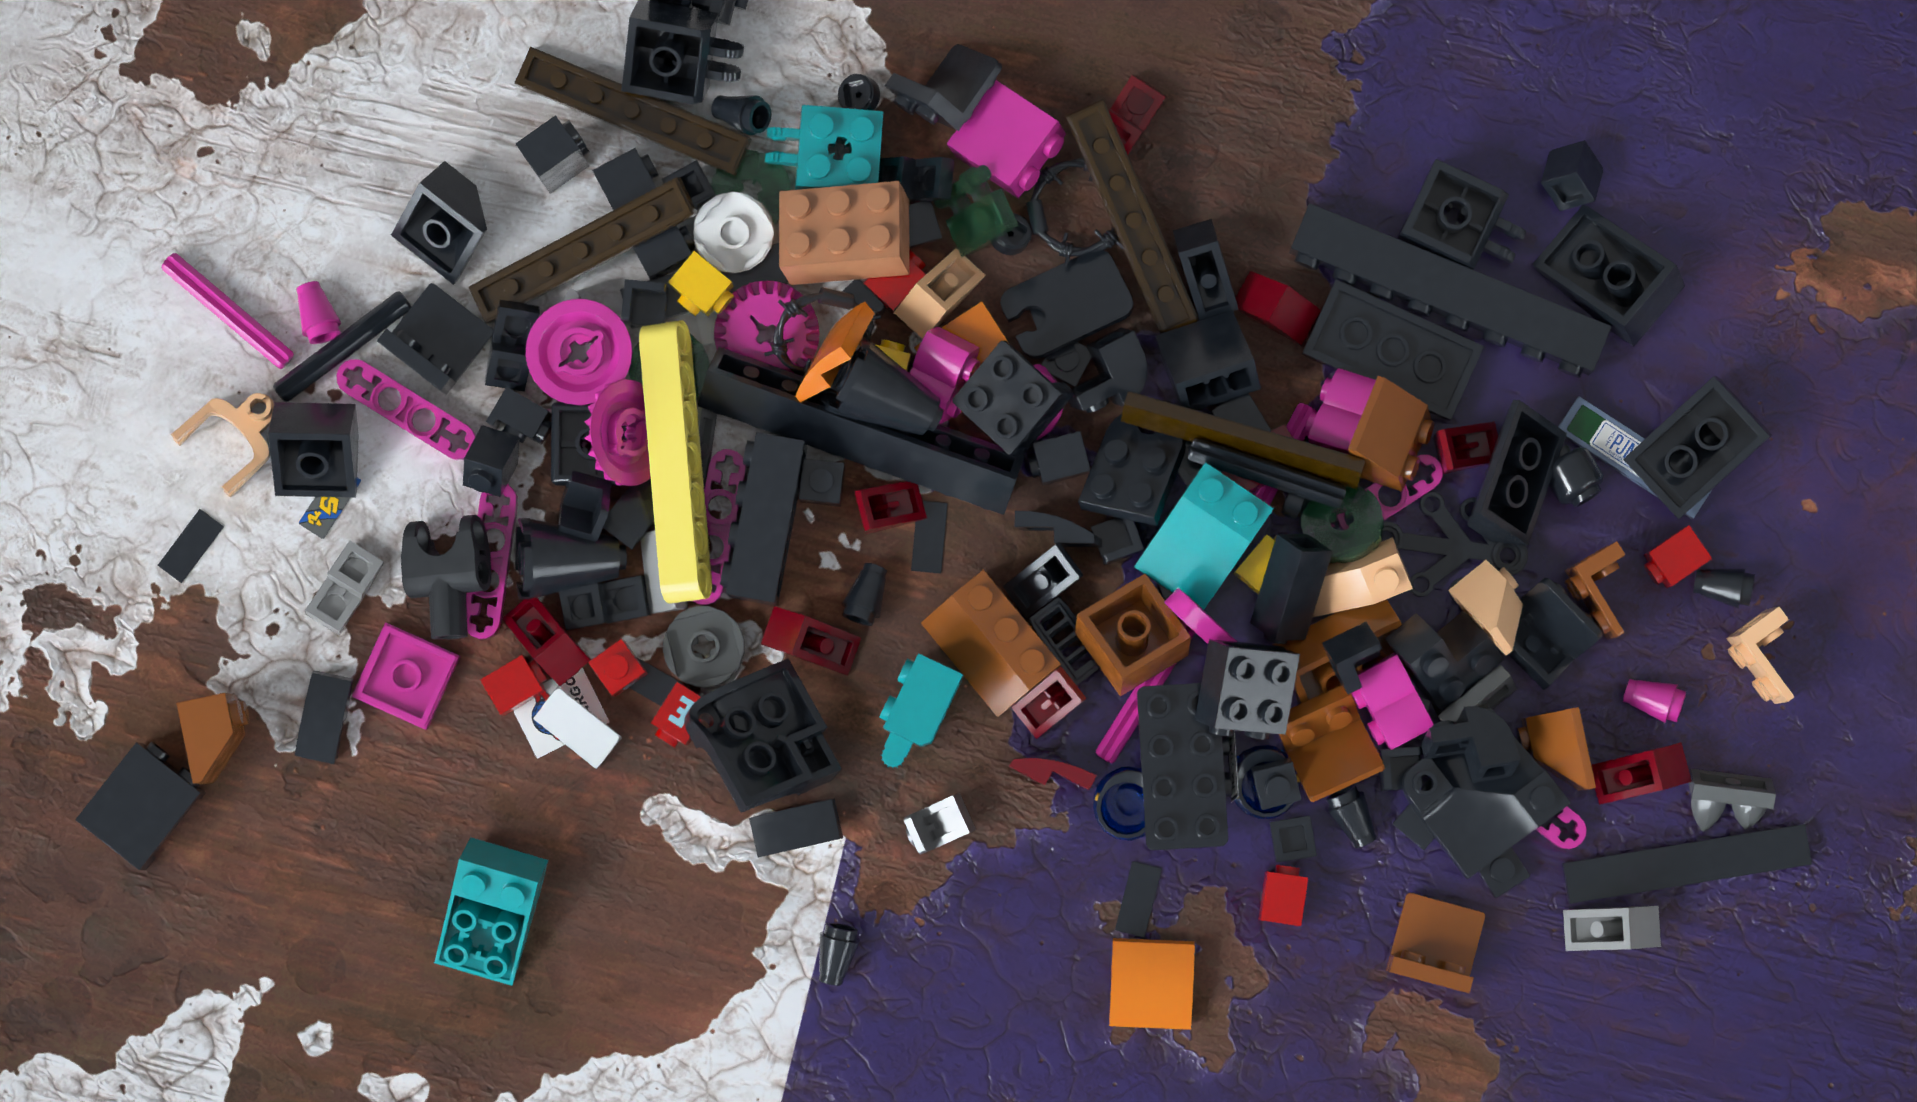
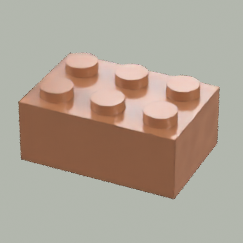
[779,181,910,285]

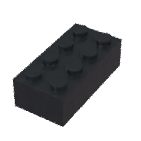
[720,432,808,607]

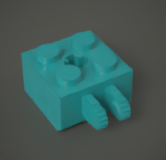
[765,105,883,190]
[880,653,963,768]

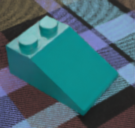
[1134,462,1274,610]

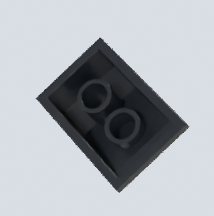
[1532,204,1685,347]
[1623,376,1772,519]

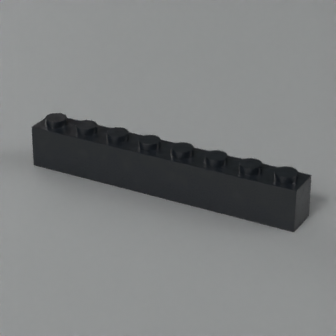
[1289,203,1612,378]
[698,347,1025,515]

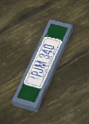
[1558,396,1712,519]

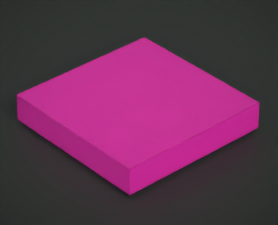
[352,622,461,730]

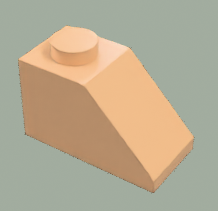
[894,248,986,339]
[1448,560,1523,655]

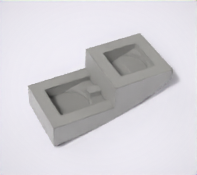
[305,540,384,635]

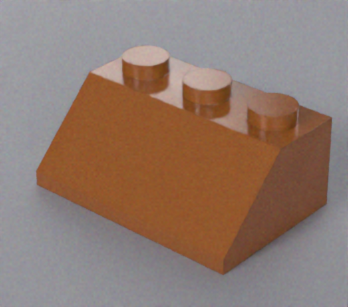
[921,569,1061,717]
[1272,599,1411,706]

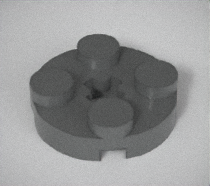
[663,606,745,688]

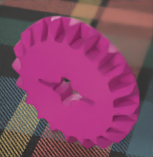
[714,280,820,373]
[526,299,633,406]
[584,379,651,486]

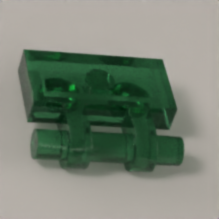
[933,165,1018,257]

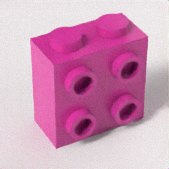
[947,80,1066,199]

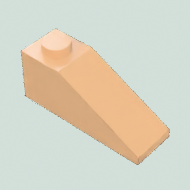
[1313,537,1413,617]

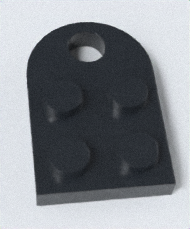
[1078,414,1186,526]

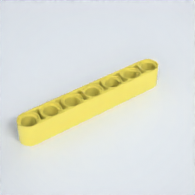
[639,320,712,604]

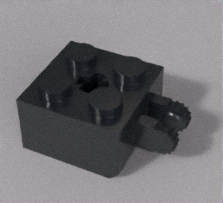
[621,0,744,104]
[1398,159,1526,270]

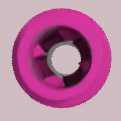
[296,281,341,344]
[1623,679,1686,723]

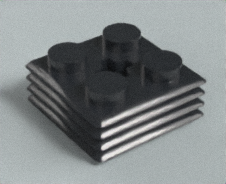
[551,402,627,486]

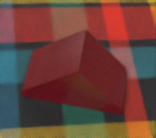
[1235,271,1321,346]
[1433,421,1498,474]
[855,481,927,535]
[1011,667,1087,739]

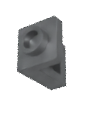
[904,793,976,855]

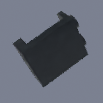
[75,741,206,870]

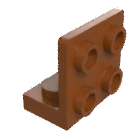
[1564,541,1625,640]
[1278,685,1385,802]
[1386,893,1485,994]

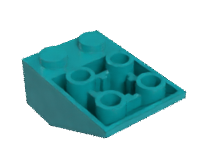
[434,837,548,986]

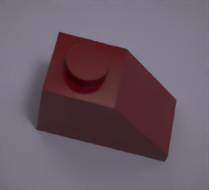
[502,597,591,687]
[761,606,861,676]
[1591,742,1692,805]

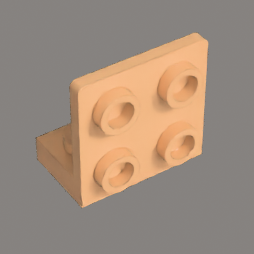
[1726,606,1794,704]

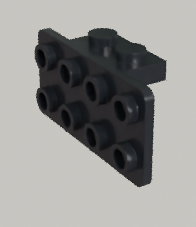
[1137,683,1232,850]

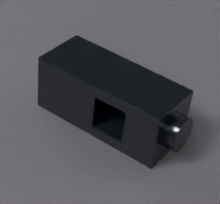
[1250,534,1333,644]

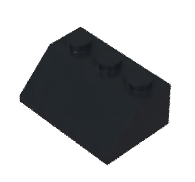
[1467,399,1567,545]

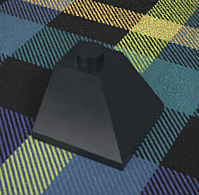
[391,161,487,285]

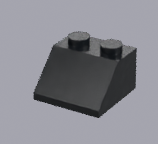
[268,402,359,498]

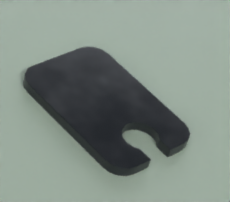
[1000,250,1134,359]

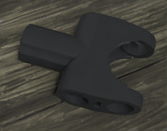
[401,515,492,639]

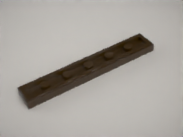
[514,47,752,176]
[1065,100,1199,334]
[468,177,698,323]
[1121,391,1365,489]

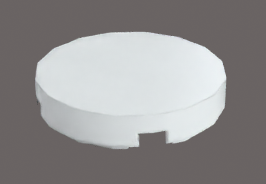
[693,192,775,273]

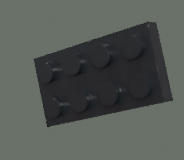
[1302,279,1484,421]

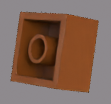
[1075,574,1191,697]

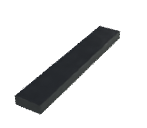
[1562,824,1812,904]

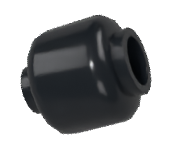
[1549,445,1604,508]

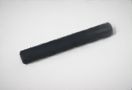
[273,291,411,402]
[1188,438,1346,508]

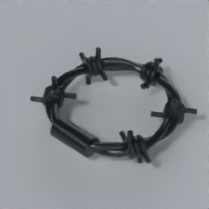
[1026,158,1123,267]
[764,287,881,377]

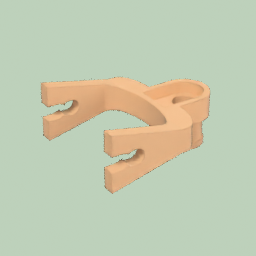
[171,393,274,498]

